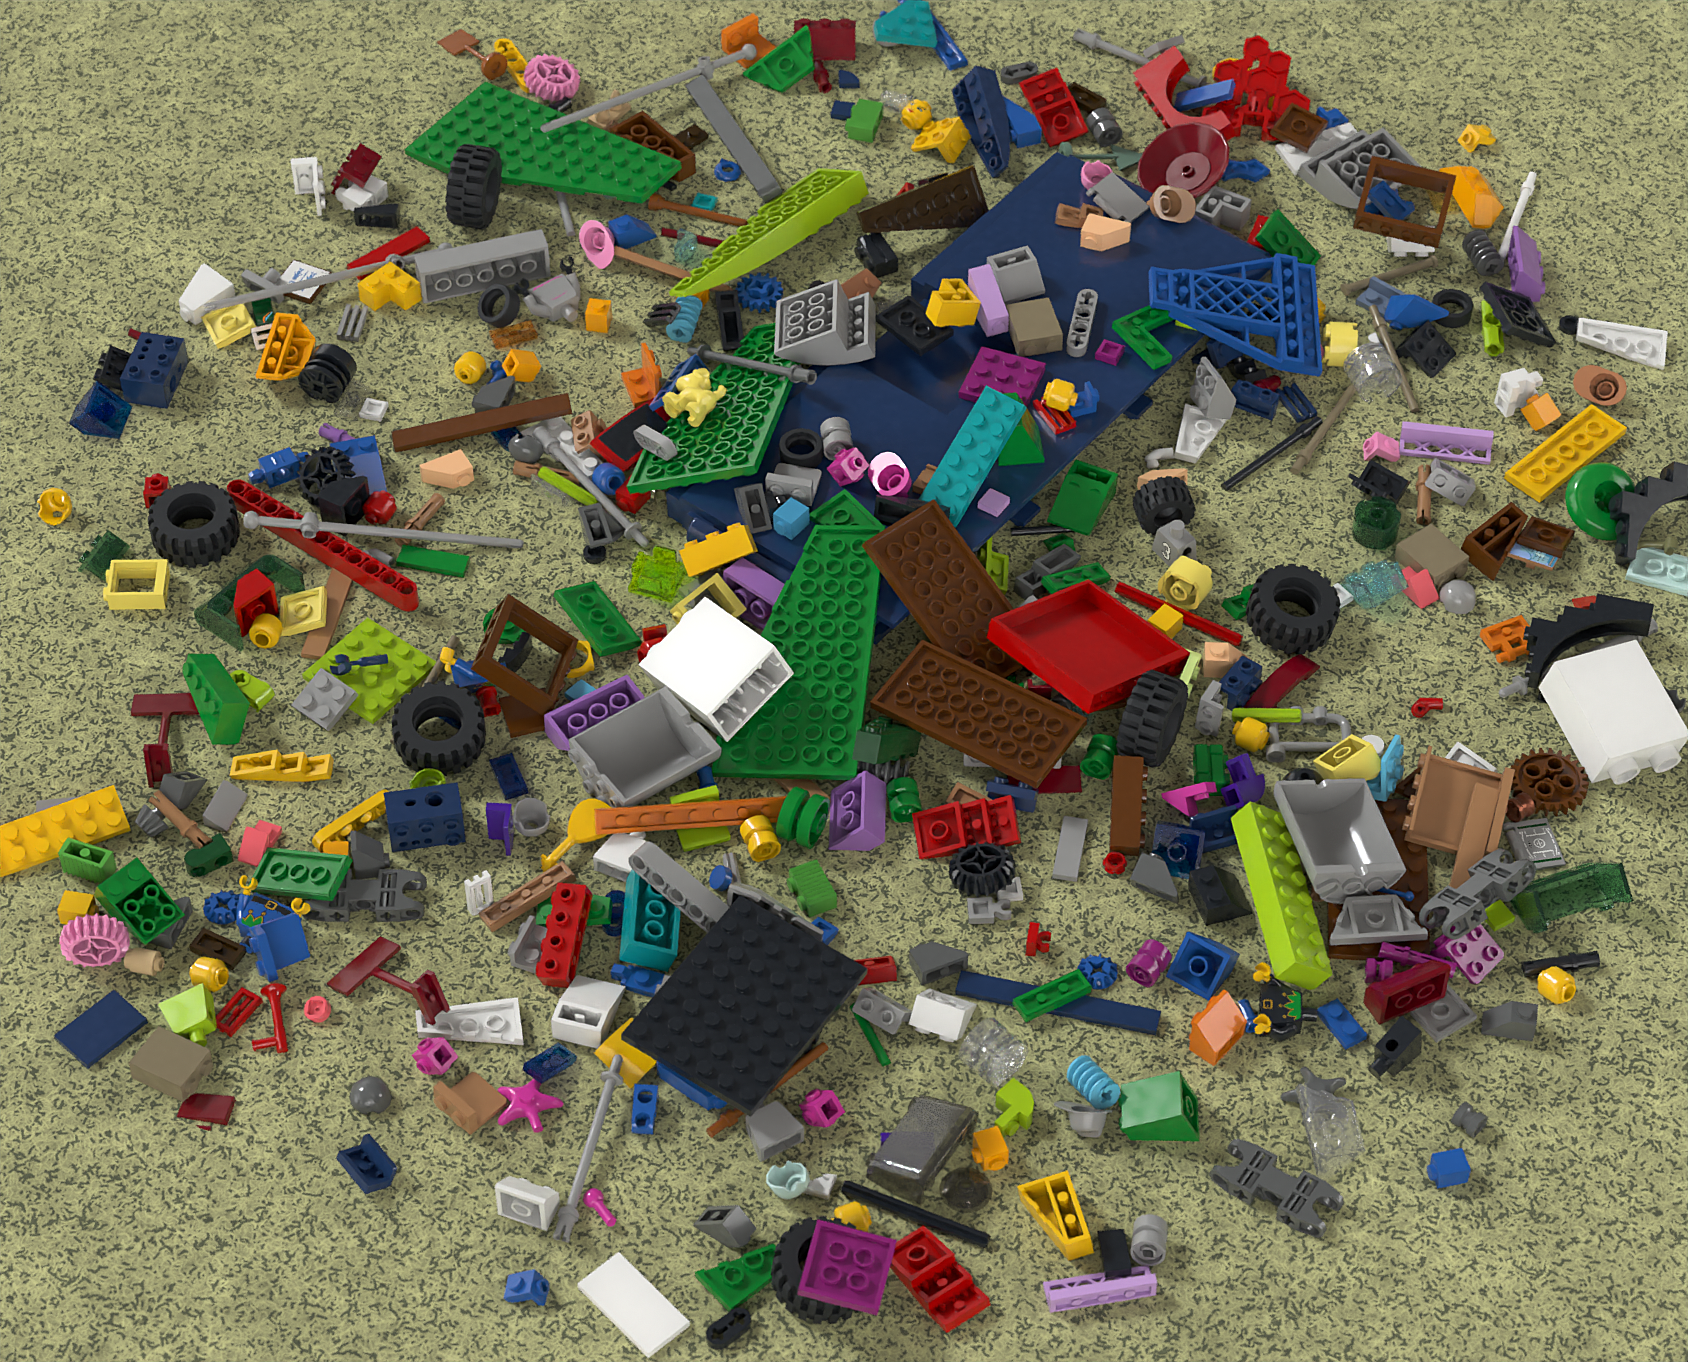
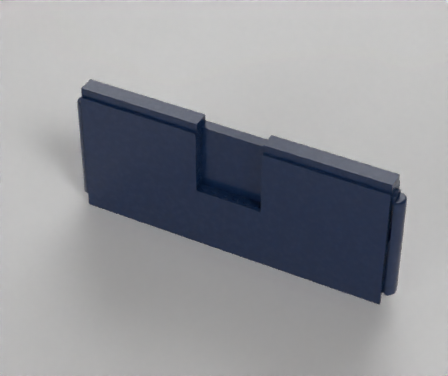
[666,152,1271,645]

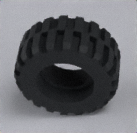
[445,144,502,230]
[148,481,240,568]
[1246,564,1341,655]
[1117,670,1188,768]
[392,681,486,776]
[771,1216,859,1324]

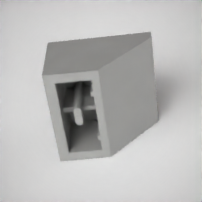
[987,245,1045,305]
[1190,357,1236,420]

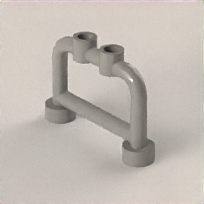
[1266,706,1351,762]

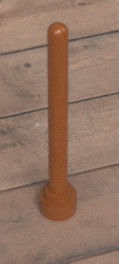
[648,193,748,227]

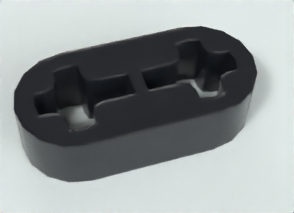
[706,1308,751,1350]

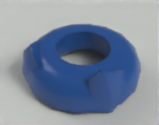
[714,158,741,181]

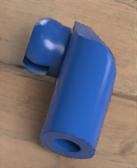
[487,360,507,384]

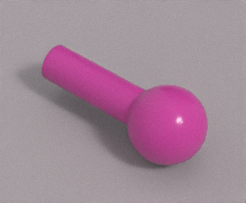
[583,1188,616,1227]

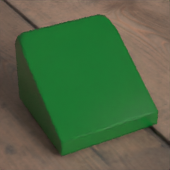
[1043,533,1076,552]

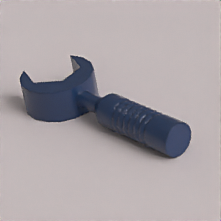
[330,654,388,676]

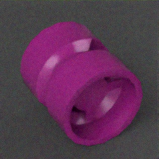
[1126,939,1172,988]

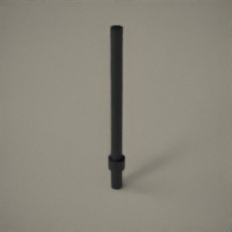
[1221,416,1323,491]

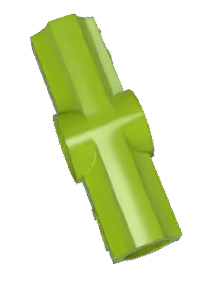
[1481,300,1504,357]

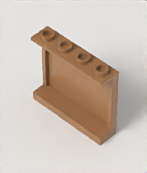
[1402,745,1515,857]

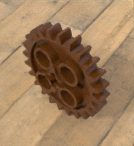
[1511,748,1589,817]

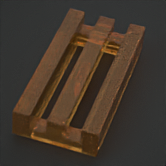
[489,320,538,350]

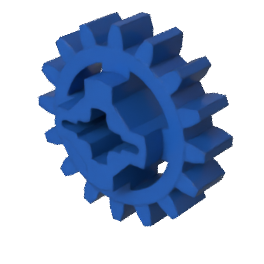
[736,272,783,313]

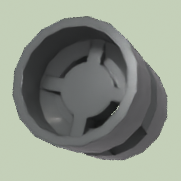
[1086,108,1123,147]

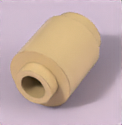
[124,947,164,976]

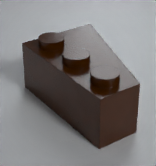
[1461,502,1528,581]

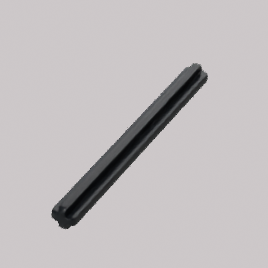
[841,1180,991,1248]

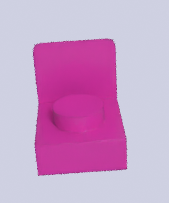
[1161,782,1217,817]

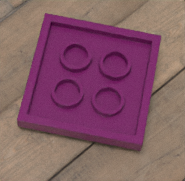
[959,347,1046,407]
[797,1220,897,1316]

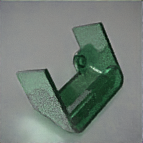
[194,555,305,652]
[1509,862,1633,933]

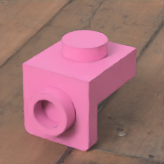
[1363,432,1400,462]

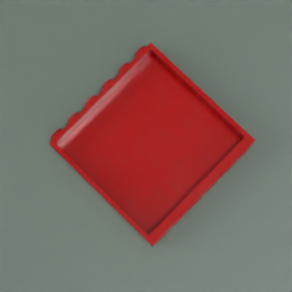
[987,579,1190,714]

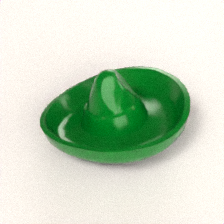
[1565,462,1635,541]

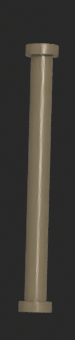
[1340,255,1438,296]

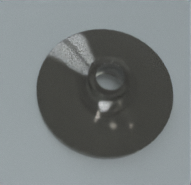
[939,1167,992,1213]

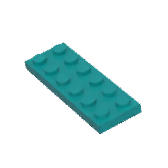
[918,385,1027,528]

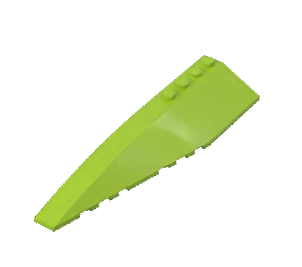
[669,168,869,297]

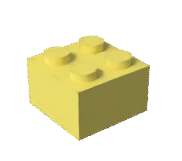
[1313,734,1381,781]

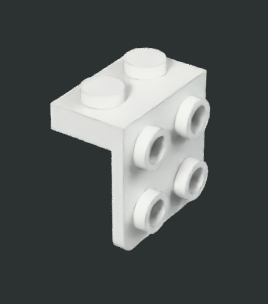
[291,157,326,216]

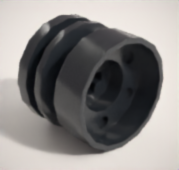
[298,343,357,403]

